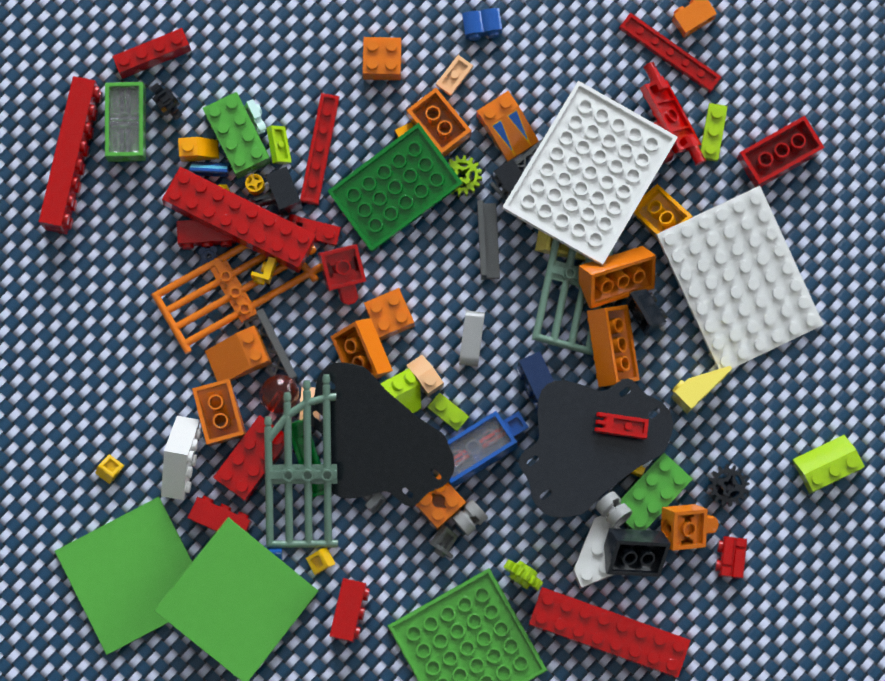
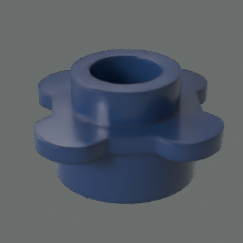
[199,246,217,265]

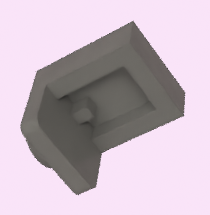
[430,525,459,559]

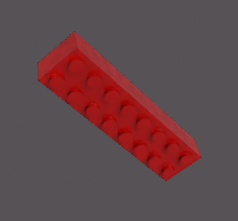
[39,76,102,234]
[162,167,317,273]
[528,587,691,678]

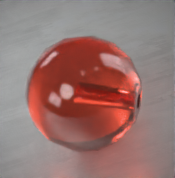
[260,374,299,414]

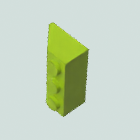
[380,368,422,413]
[792,435,865,494]

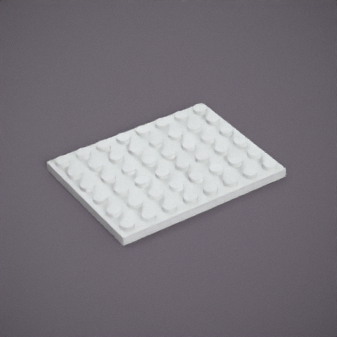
[502,81,678,265]
[656,186,824,369]

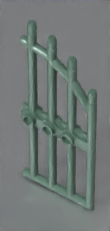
[531,238,614,356]
[264,374,338,548]

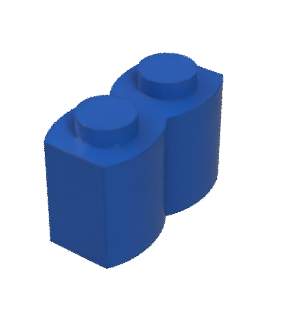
[462,8,502,41]

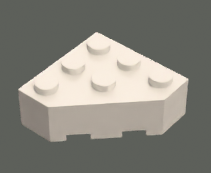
[161,416,202,500]
[573,515,620,589]

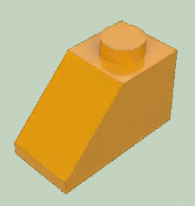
[178,137,219,162]

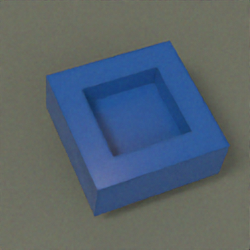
[503,411,529,437]

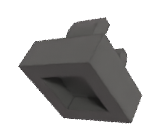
[364,492,386,514]

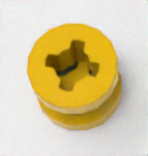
[245,174,265,195]

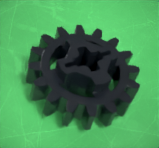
[150,83,182,121]
[707,464,750,507]

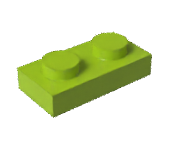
[267,125,292,165]
[427,392,469,432]

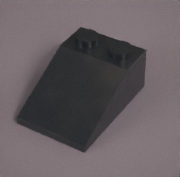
[626,289,667,336]

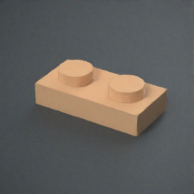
[436,55,473,96]

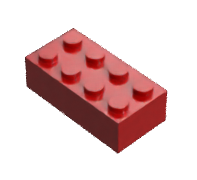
[737,116,825,187]
[213,415,284,502]

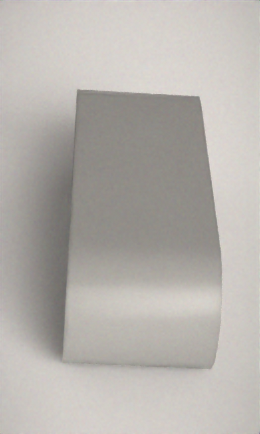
[459,310,485,367]

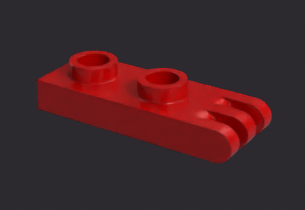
[594,412,649,440]

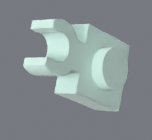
[245,99,267,135]

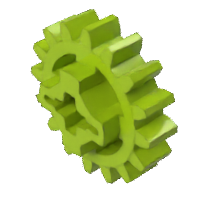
[449,155,482,197]
[503,559,543,591]

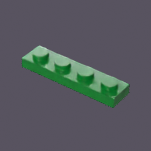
[292,419,324,498]

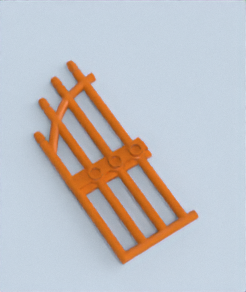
[151,244,322,354]

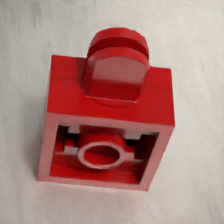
[318,244,366,305]

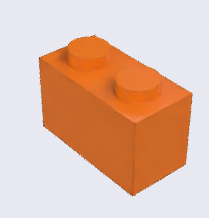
[672,0,717,38]

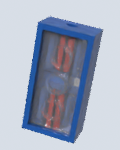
[448,411,518,488]

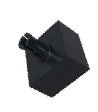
[254,167,303,218]

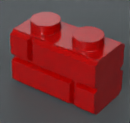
[715,536,747,579]

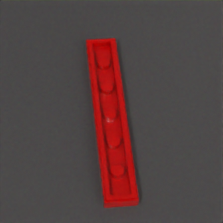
[619,13,722,93]
[300,93,340,206]

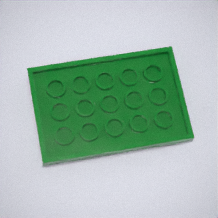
[328,123,463,252]

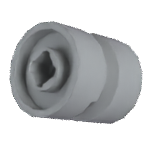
[595,491,633,528]
[451,499,488,536]

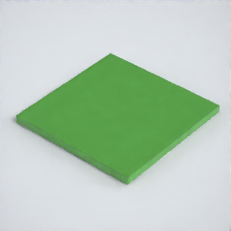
[55,497,192,655]
[154,517,318,681]
[388,568,548,681]

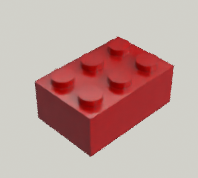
[329,578,370,643]

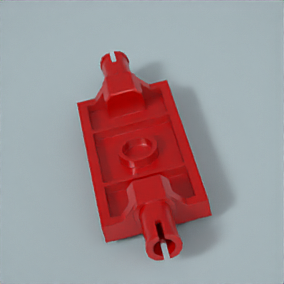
[640,62,706,166]

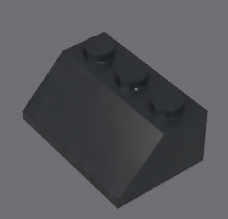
[604,528,671,577]

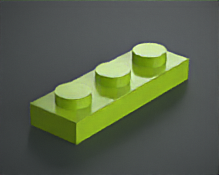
[700,103,728,162]

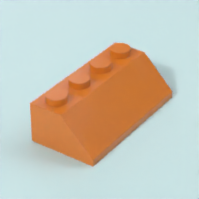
[579,246,656,309]
[587,305,640,387]

